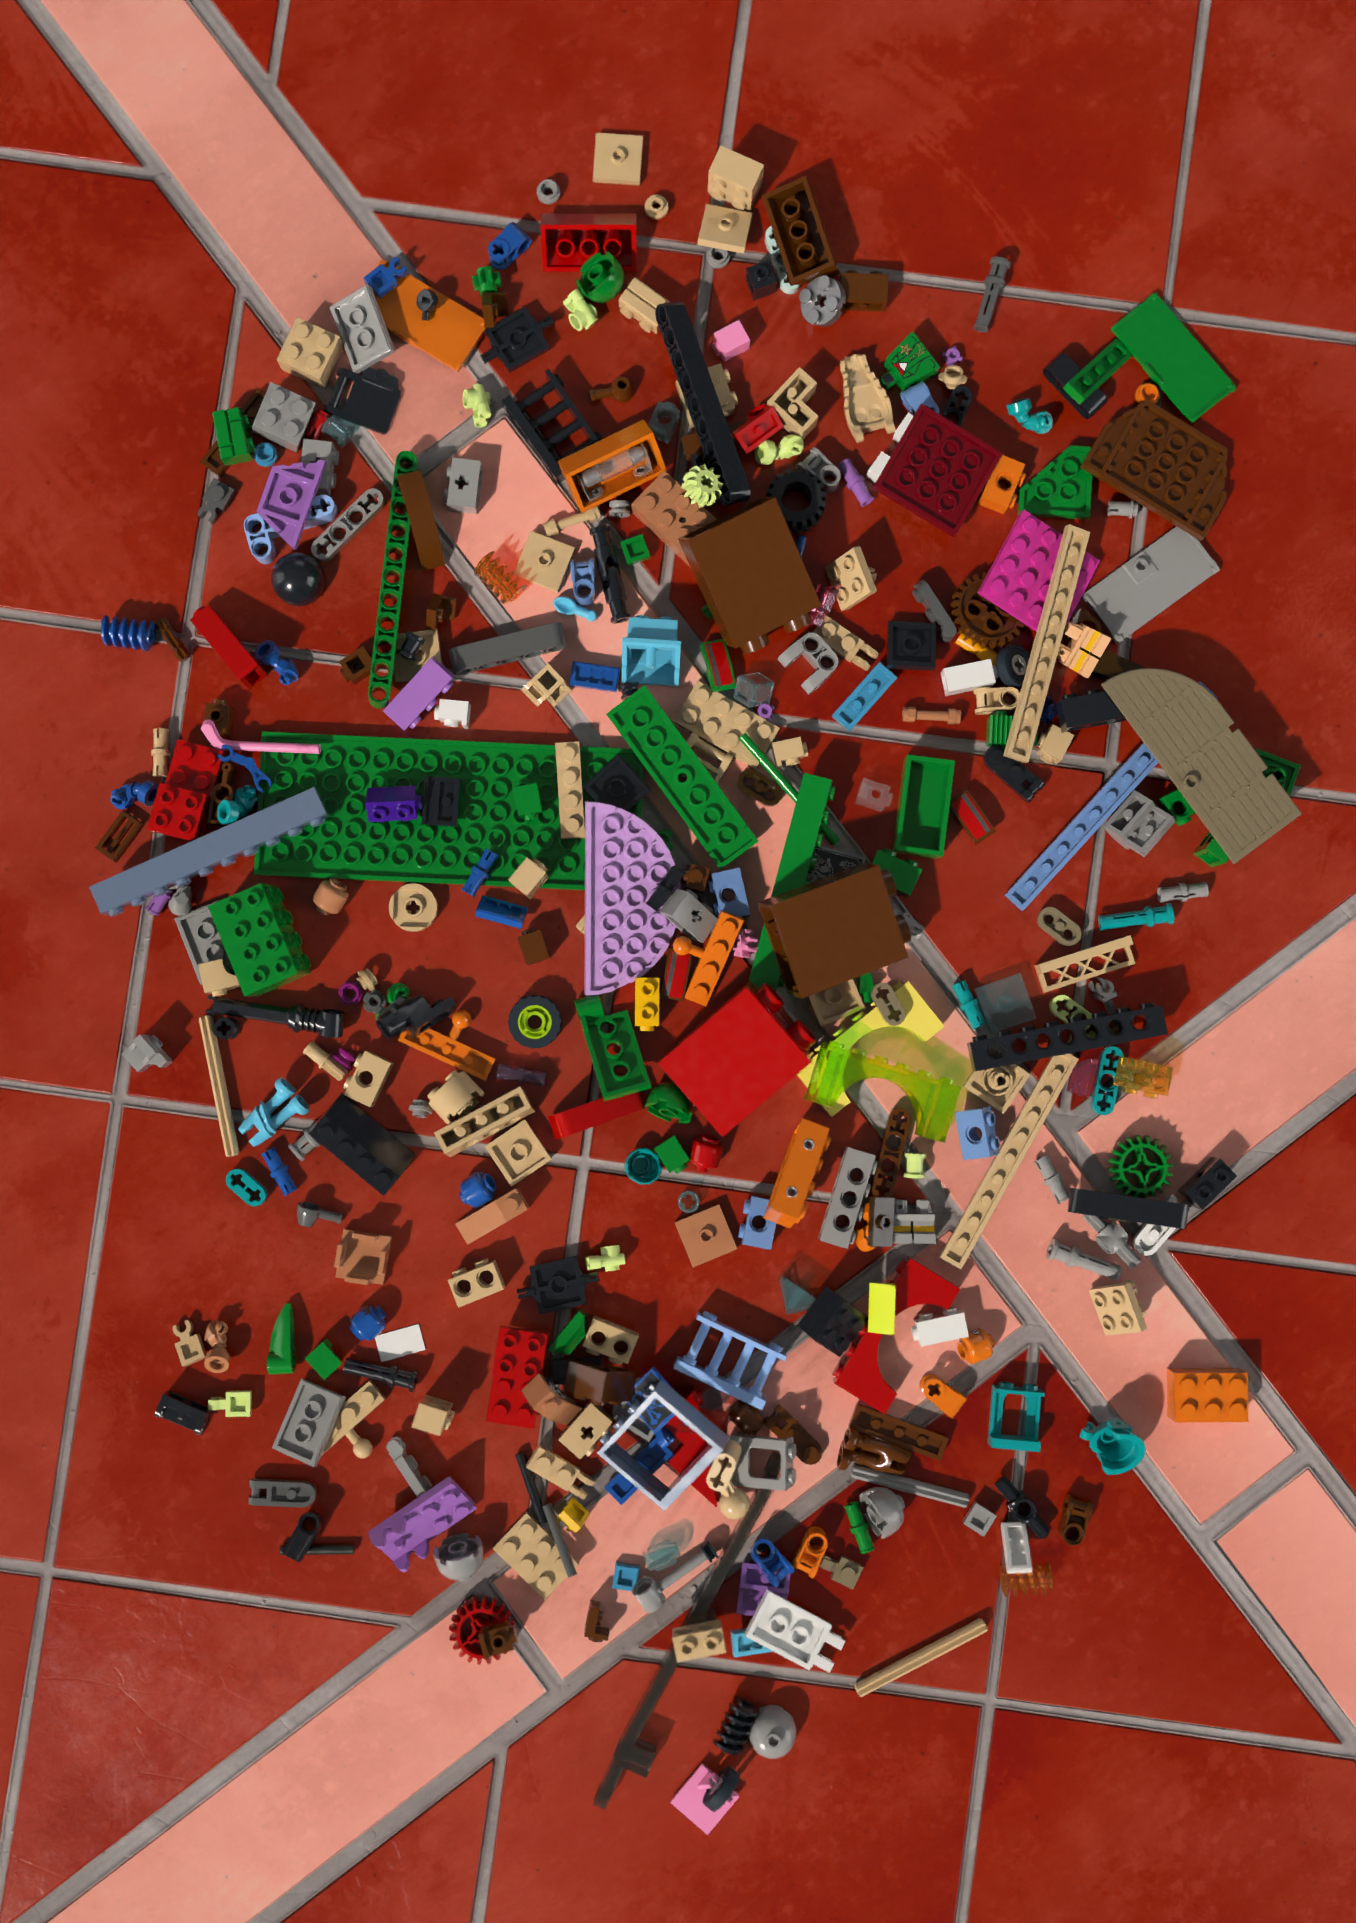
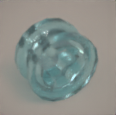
[678,1190,699,1213]

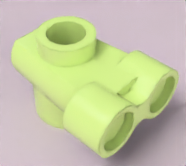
[563,288,598,331]
[463,384,491,428]
[585,1245,625,1272]

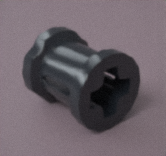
[396,631,425,663]
[213,1018,240,1039]

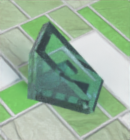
[778,1274,817,1314]

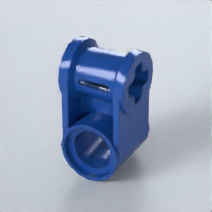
[488,222,532,270]
[750,1539,795,1588]

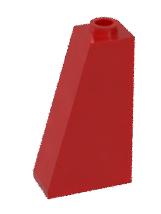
[190,605,268,689]

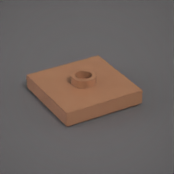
[674,1204,737,1267]

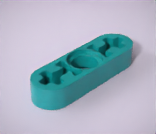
[1090,1046,1124,1115]

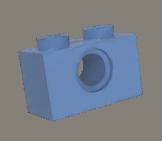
[708,867,750,918]
[955,1106,1000,1160]
[738,1195,776,1250]

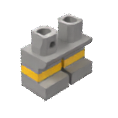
[893,1199,936,1244]

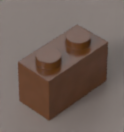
[839,270,888,312]

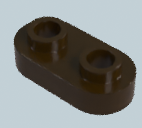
[738,769,782,807]

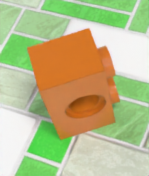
[978,455,1026,514]

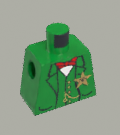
[879,331,940,391]

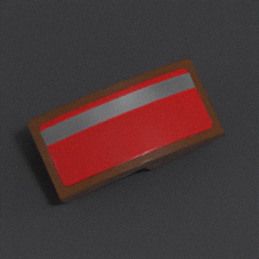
[949,789,996,845]
[660,946,692,1001]

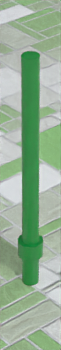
[738,732,840,846]

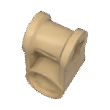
[973,687,1020,715]

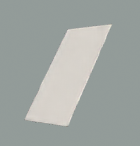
[375,1324,426,1362]

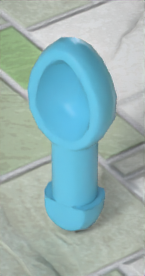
[553,596,598,622]

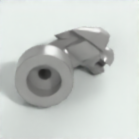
[168,884,192,916]

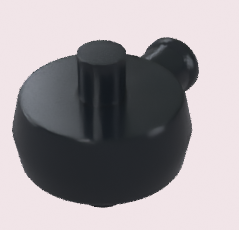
[416,289,438,321]

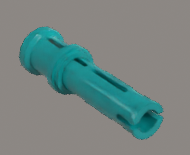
[1098,903,1174,931]

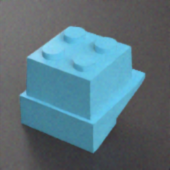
[622,615,681,687]

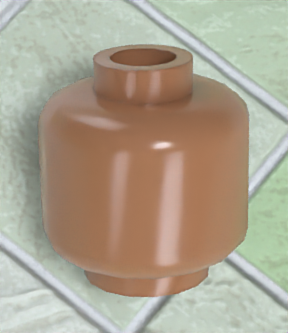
[313,878,349,915]

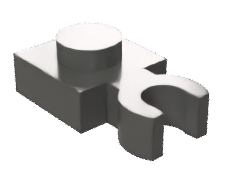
[198,478,236,525]

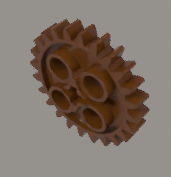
[949,572,1025,650]

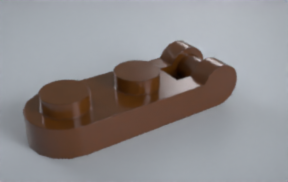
[762,1404,823,1465]

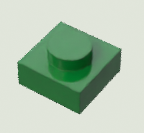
[620,534,650,566]

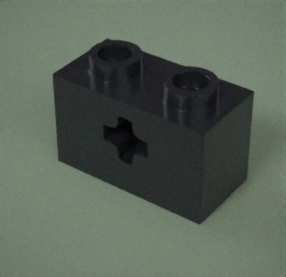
[1178,1157,1237,1210]

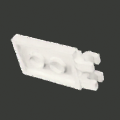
[744,1589,845,1673]

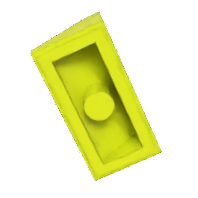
[868,1283,896,1335]

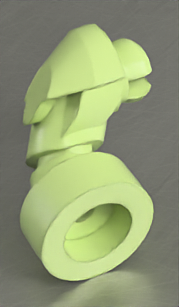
[755,434,804,465]

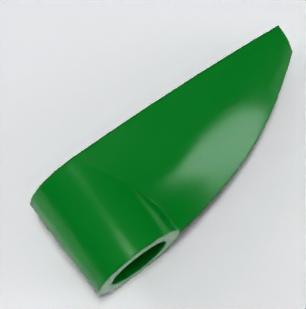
[267,1303,296,1375]

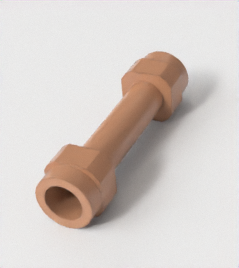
[902,707,961,724]

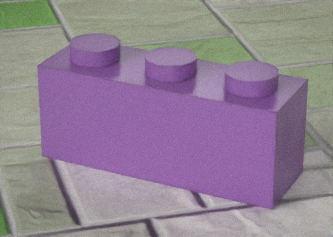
[383,656,454,731]

